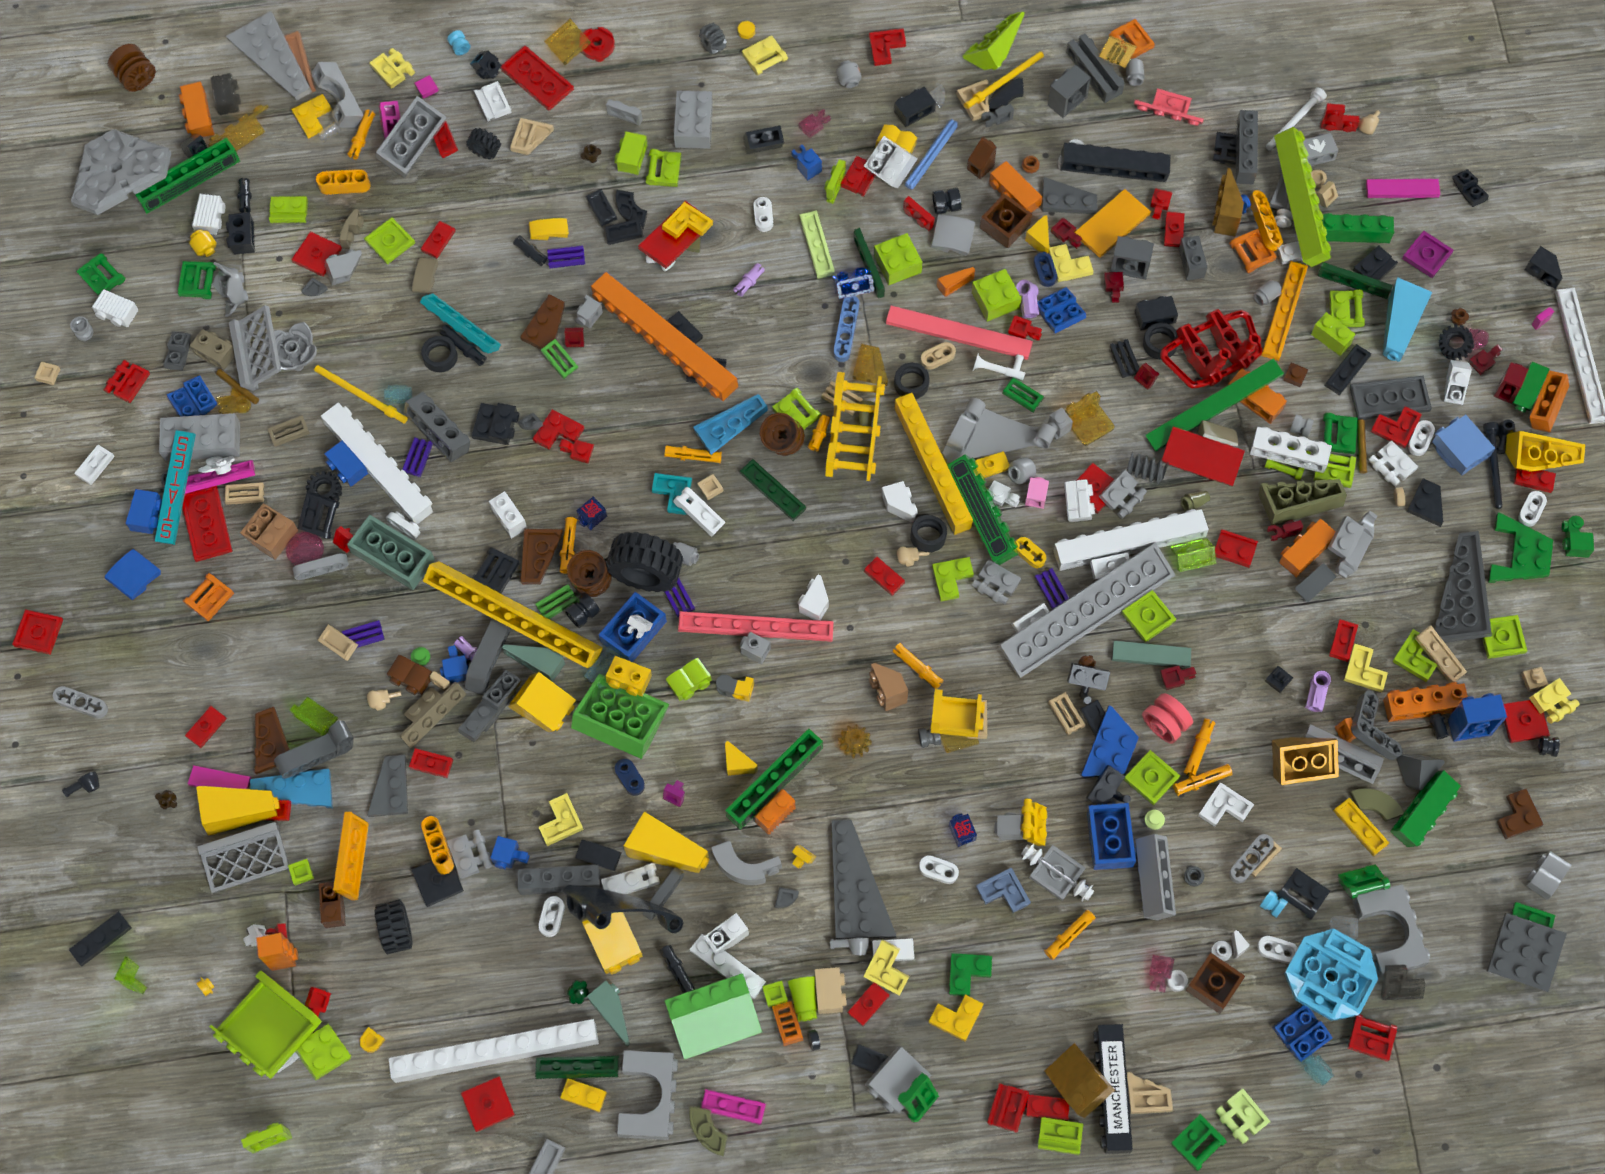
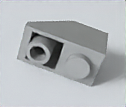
[325,250,362,286]

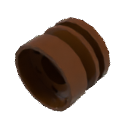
[107,43,156,92]
[760,413,805,456]
[567,550,612,597]

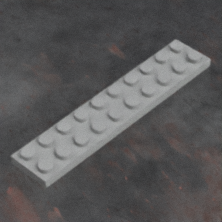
[998,543,1175,678]

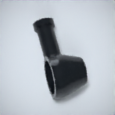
[1497,419,1516,454]
[62,771,100,797]

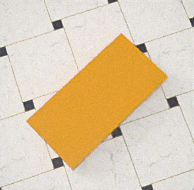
[1075,189,1151,258]
[333,812,369,900]

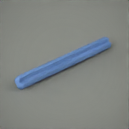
[905,119,958,190]

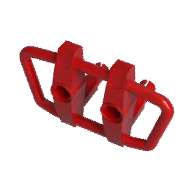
[1160,309,1262,389]

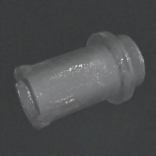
[317,121,341,142]

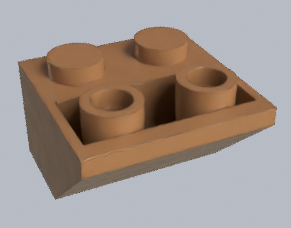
[240,503,298,560]
[869,663,908,711]

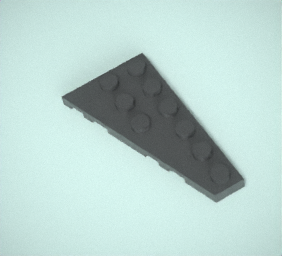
[1435,531,1492,643]
[832,820,897,940]

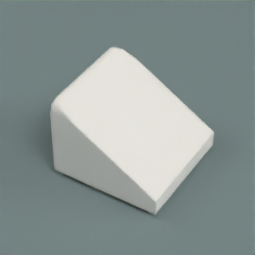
[1231,930,1249,959]

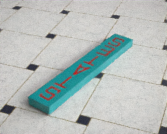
[155,430,196,545]

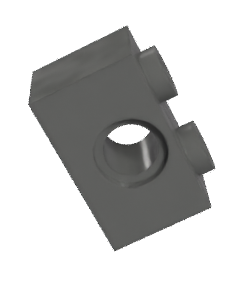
[1178,236,1208,281]

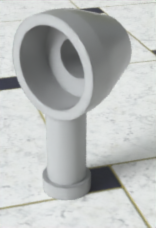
[830,938,869,955]

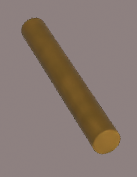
[216,369,259,404]
[1357,419,1367,474]

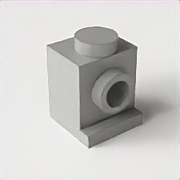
[575,295,603,328]
[1047,408,1073,440]

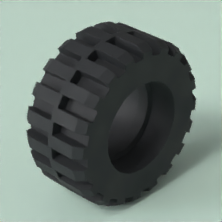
[606,532,683,592]

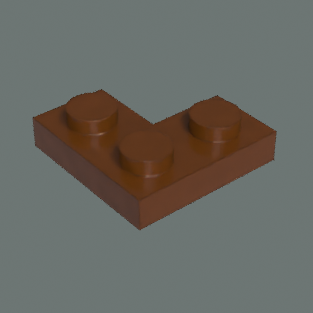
[1497,789,1544,840]

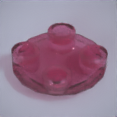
[286,532,324,566]

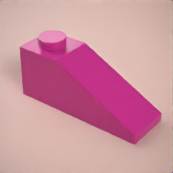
[378,101,400,141]

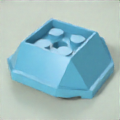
[1284,928,1378,1021]

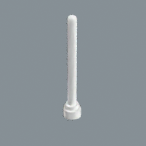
[1266,87,1327,150]

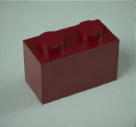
[1494,362,1529,404]

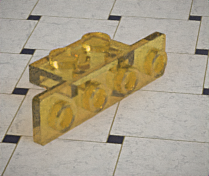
[208,104,269,152]

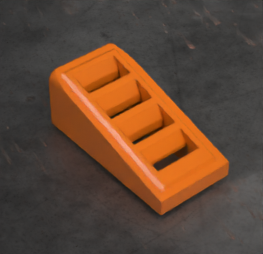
[937,267,975,297]
[772,1001,803,1046]

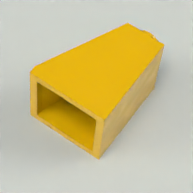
[508,672,576,733]
[582,912,643,974]

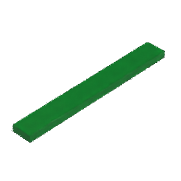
[1145,358,1284,452]

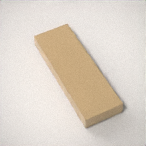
[1415,626,1467,683]

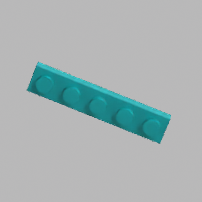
[420,294,501,354]

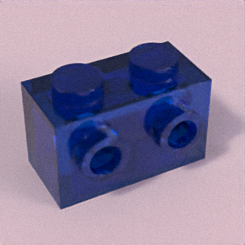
[832,267,874,299]

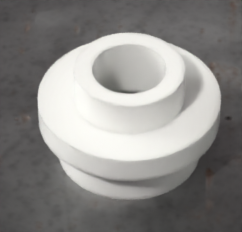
[1211,941,1232,961]

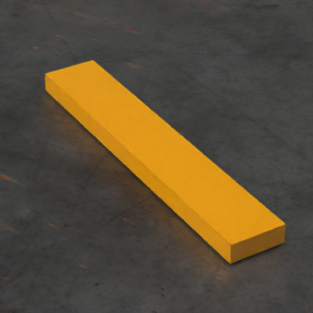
[1261,261,1308,361]

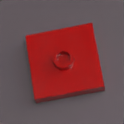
[291,231,342,277]
[1076,463,1114,514]
[12,609,63,655]
[1504,700,1550,743]
[461,1076,515,1132]

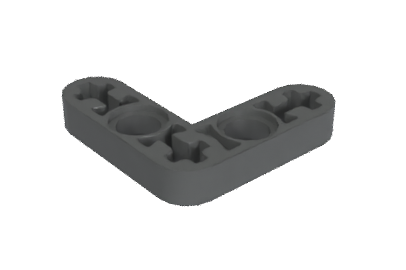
[1351,691,1403,760]

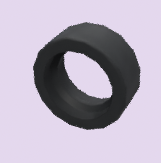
[1143,323,1178,360]
[421,336,458,373]
[894,362,930,399]
[910,515,947,553]

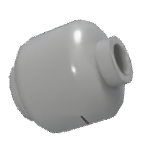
[836,60,862,88]
[1008,458,1036,484]

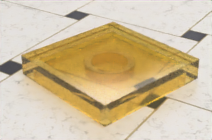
[544,18,591,65]

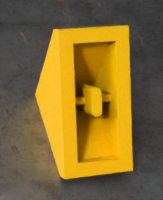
[1025,216,1049,253]
[725,740,758,776]

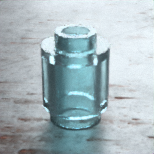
[384,385,412,404]
[1303,1055,1335,1086]

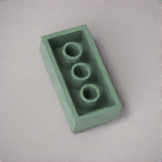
[347,515,435,590]

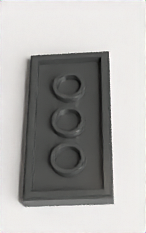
[1349,375,1432,421]

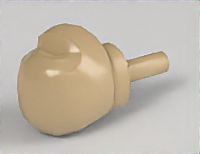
[1358,110,1380,135]
[897,547,929,567]
[367,689,401,711]

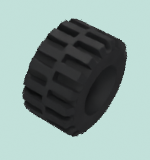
[374,899,413,955]

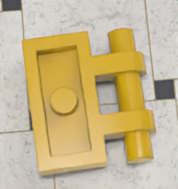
[1021,799,1047,846]

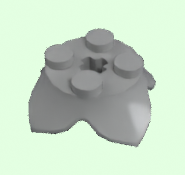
[213,262,248,317]
[266,322,317,371]

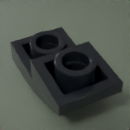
[1452,169,1489,207]
[575,839,622,871]

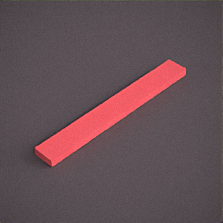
[886,306,1033,360]
[678,611,834,642]

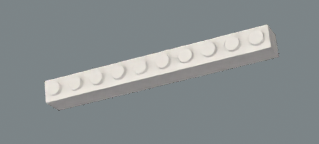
[389,1019,599,1083]

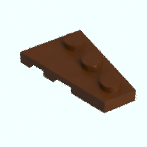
[520,294,565,356]
[521,529,563,585]
[255,707,290,775]

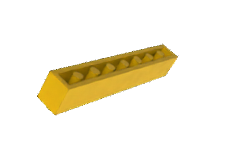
[895,393,973,535]

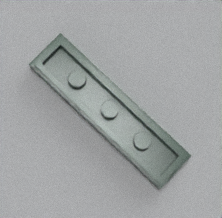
[1112,641,1191,668]

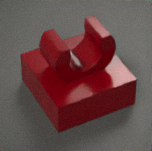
[564,328,585,347]
[1134,363,1160,390]

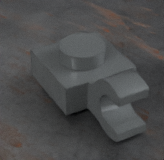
[981,104,1014,127]

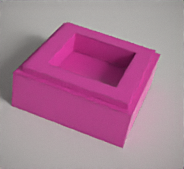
[414,75,439,99]
[1532,307,1555,330]

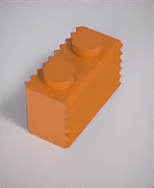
[755,789,796,834]

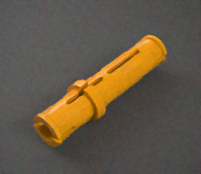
[347,110,375,160]
[664,445,722,464]
[559,517,577,574]
[892,643,944,689]
[1184,719,1216,776]
[1173,764,1232,796]
[1044,910,1096,960]

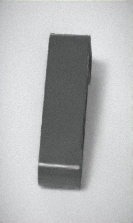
[465,618,511,696]
[274,721,354,779]

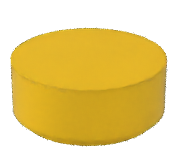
[738,21,755,39]

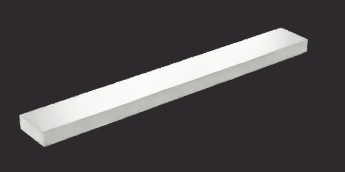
[1555,288,1605,424]

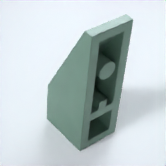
[502,645,565,682]
[587,981,630,1047]

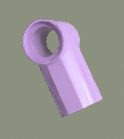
[1016,280,1039,318]
[1305,671,1331,712]

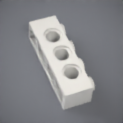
[1250,427,1332,473]

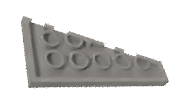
[226,11,312,100]

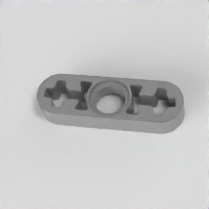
[292,554,349,580]
[53,686,108,718]
[1229,834,1274,884]

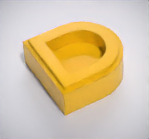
[360,1027,385,1053]

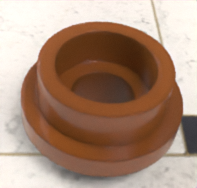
[1022,156,1040,173]

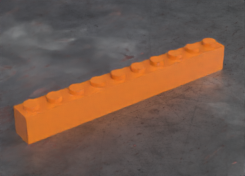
[591,272,738,401]

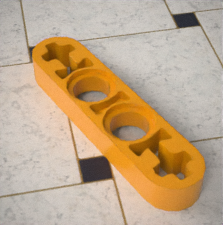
[1249,190,1283,251]

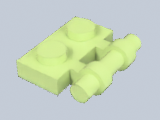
[1215,1088,1271,1144]

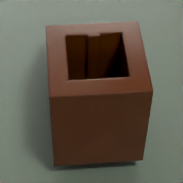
[967,137,997,179]
[319,882,346,928]

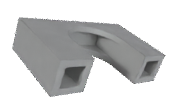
[1352,884,1430,978]
[617,1051,678,1140]

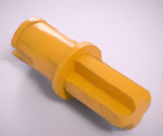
[807,415,831,452]

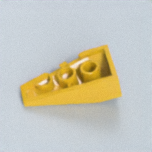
[1505,431,1585,472]

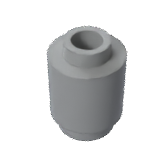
[1126,58,1145,86]
[1253,280,1281,306]
[674,542,699,566]

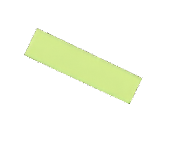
[799,211,835,279]

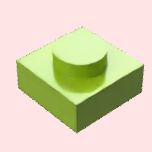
[288,859,314,886]
[762,981,788,1007]

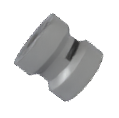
[70,316,94,341]
[1290,414,1314,438]

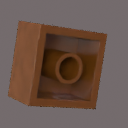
[980,194,1032,249]
[1185,953,1245,1014]

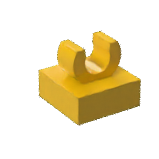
[792,845,817,868]

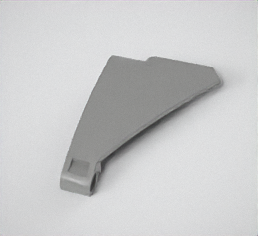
[942,398,1056,464]

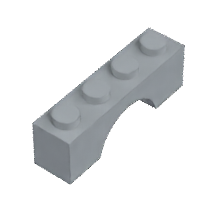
[311,62,363,128]

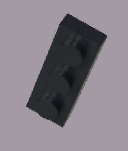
[69,911,132,966]

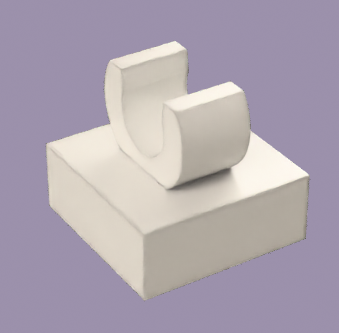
[627,614,653,638]
[243,924,267,947]

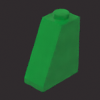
[1512,361,1550,413]

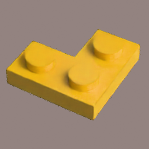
[292,94,332,139]
[662,202,713,239]
[929,995,984,1042]

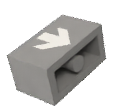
[1303,133,1339,166]

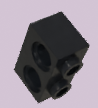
[226,212,255,255]

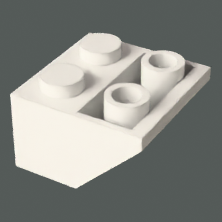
[864,136,918,189]

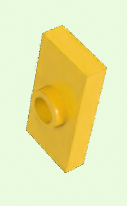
[976,451,1010,478]

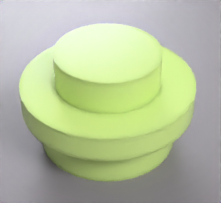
[1144,810,1165,830]

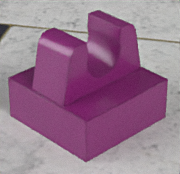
[663,780,685,807]

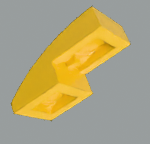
[528,218,569,240]

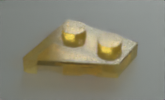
[853,344,888,386]

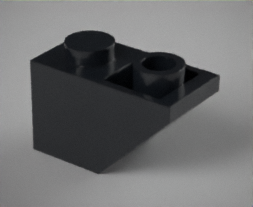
[180,134,208,158]
[1525,246,1563,289]

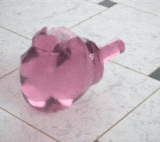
[1469,328,1489,350]

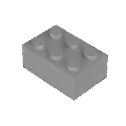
[674,91,713,149]

